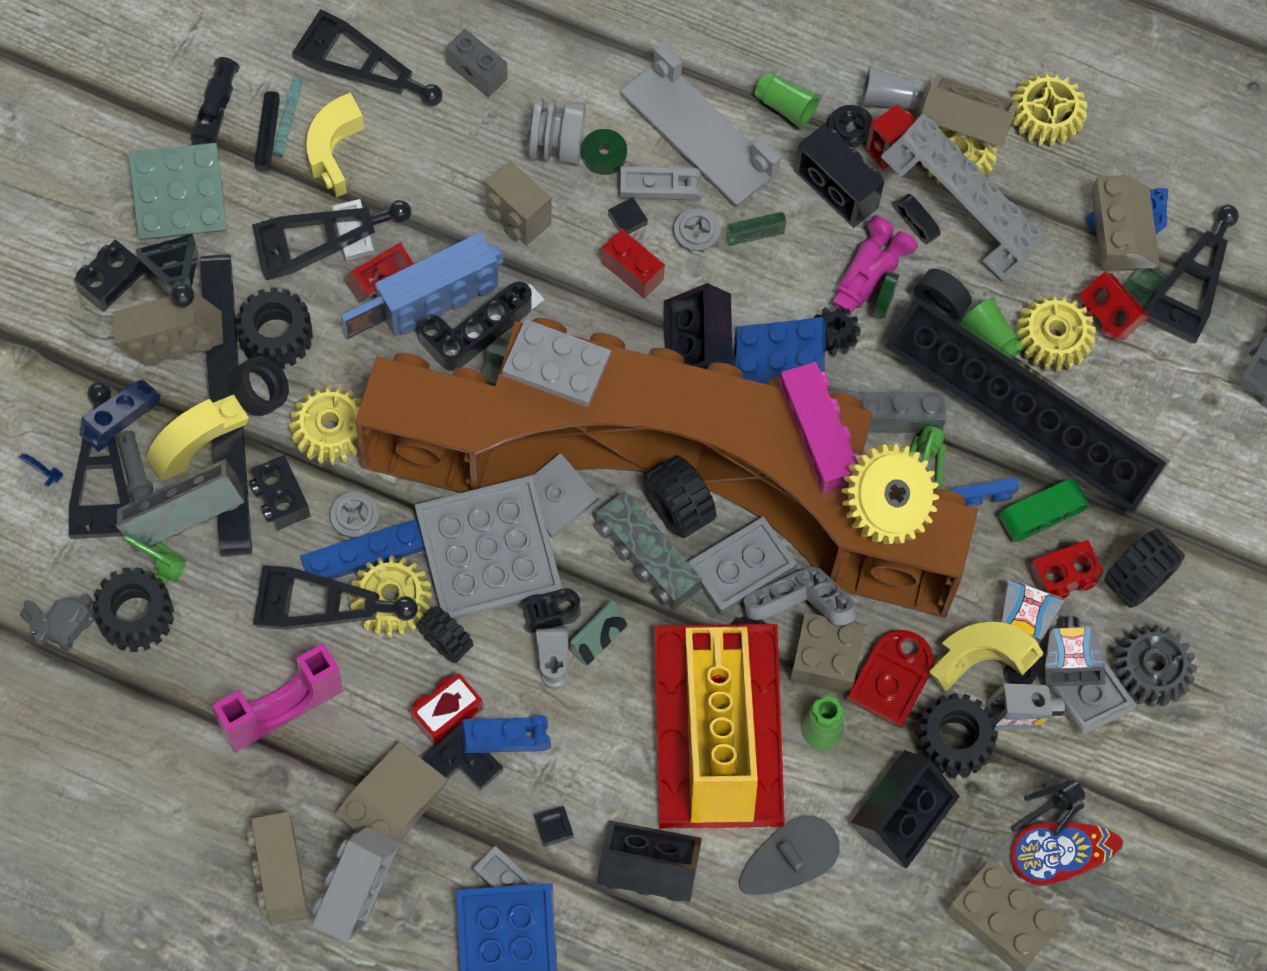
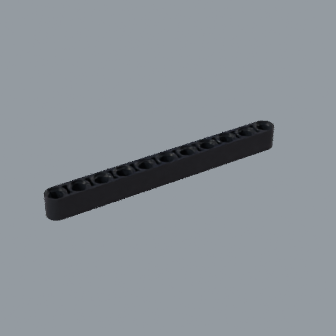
[200,254,252,557]

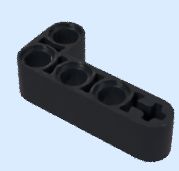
[419,281,532,371]

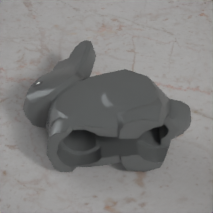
[20,593,95,651]

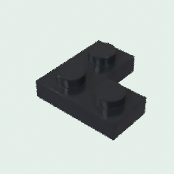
[421,723,503,791]

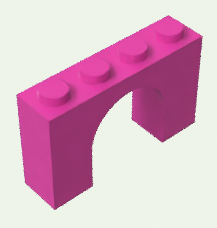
[212,643,344,753]

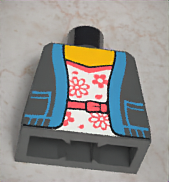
[1045,616,1105,687]

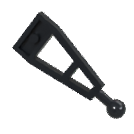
[292,9,443,107]
[252,200,412,280]
[1146,204,1239,344]
[135,234,199,307]
[69,382,130,539]
[253,565,418,630]

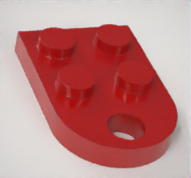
[847,630,934,729]

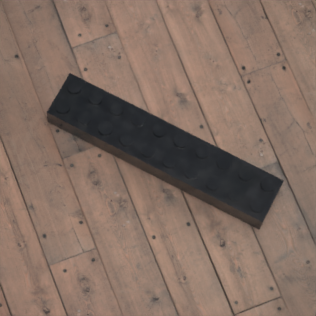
[885,296,1171,513]

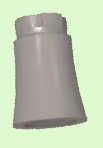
[862,66,925,110]

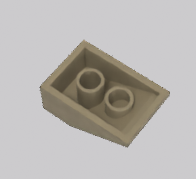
[335,742,449,843]

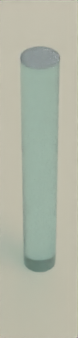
[272,77,303,158]

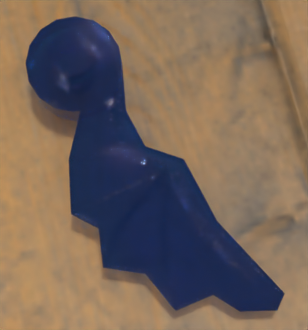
[18,453,63,487]

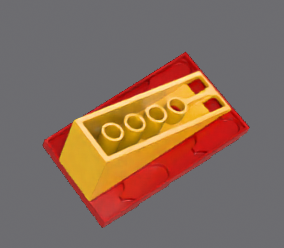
[654,624,785,829]

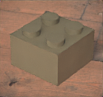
[485,160,552,246]
[790,612,866,694]

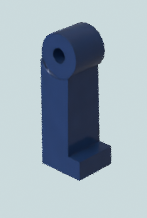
[79,379,161,452]

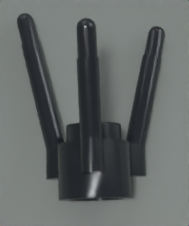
[1011,778,1085,836]

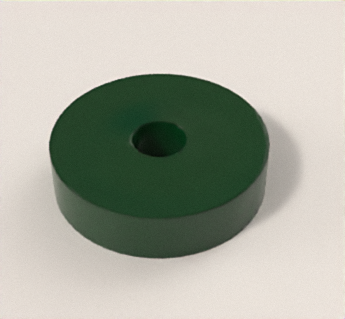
[581,129,627,175]
[873,271,900,319]

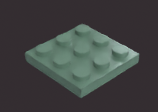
[129,143,227,240]

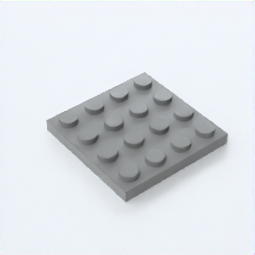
[415,475,562,619]

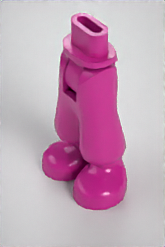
[831,216,918,315]

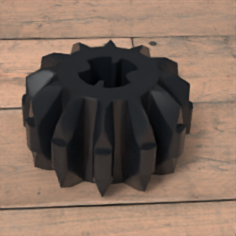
[814,305,861,357]

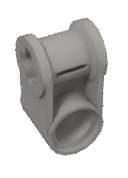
[536,627,569,689]

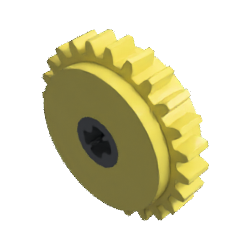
[842,444,939,544]

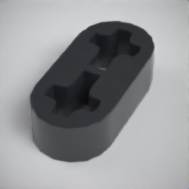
[895,194,941,244]

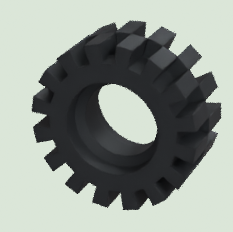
[417,606,474,663]

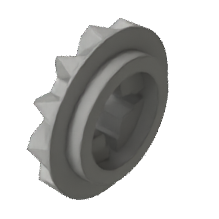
[674,208,720,252]
[330,492,379,539]

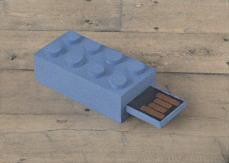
[341,232,504,340]

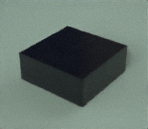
[608,197,648,234]
[534,806,574,847]

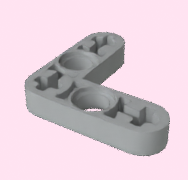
[744,567,856,625]

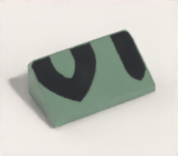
[570,601,627,666]

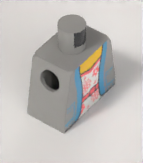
[999,579,1065,645]
[986,683,1065,731]

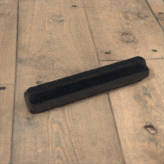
[254,91,280,171]

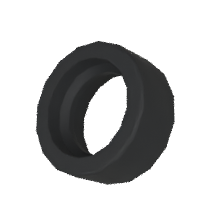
[914,268,972,319]
[230,356,289,416]

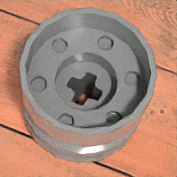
[527,98,586,164]

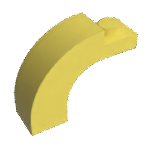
[306,93,364,198]
[146,395,249,482]
[929,622,1043,692]

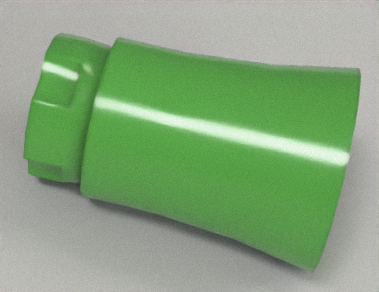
[754,72,821,129]
[961,297,1024,357]
[801,695,844,749]

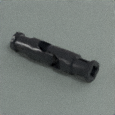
[190,57,240,146]

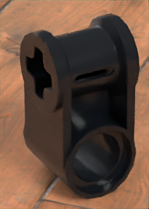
[520,588,581,633]

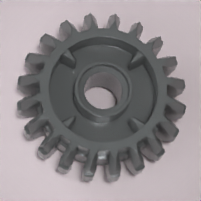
[1112,624,1197,708]

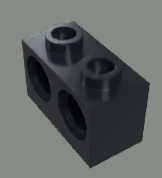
[74,239,145,313]
[249,454,311,531]

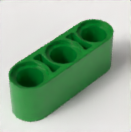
[999,479,1089,542]

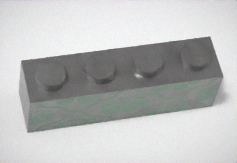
[828,391,946,433]
[117,459,244,553]
[595,490,703,611]

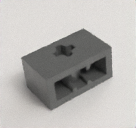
[445,29,507,98]

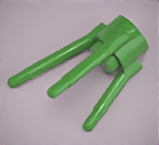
[909,426,947,489]
[123,535,186,585]

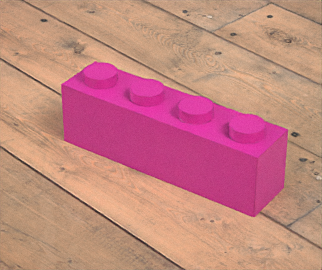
[779,362,859,494]

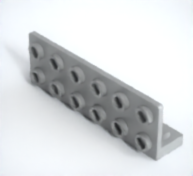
[621,43,781,207]
[881,114,1043,281]

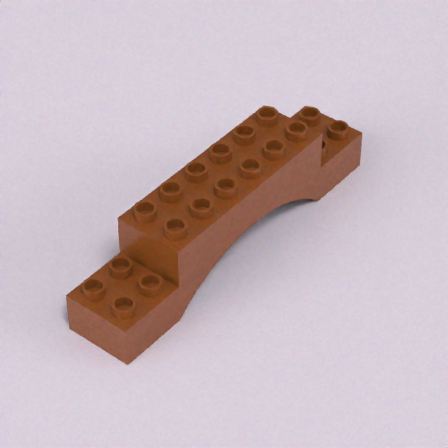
[355,318,978,618]

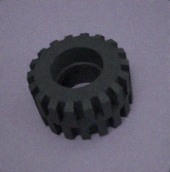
[236,287,313,369]
[644,455,717,539]
[1104,529,1185,608]
[92,567,174,652]
[916,693,998,779]

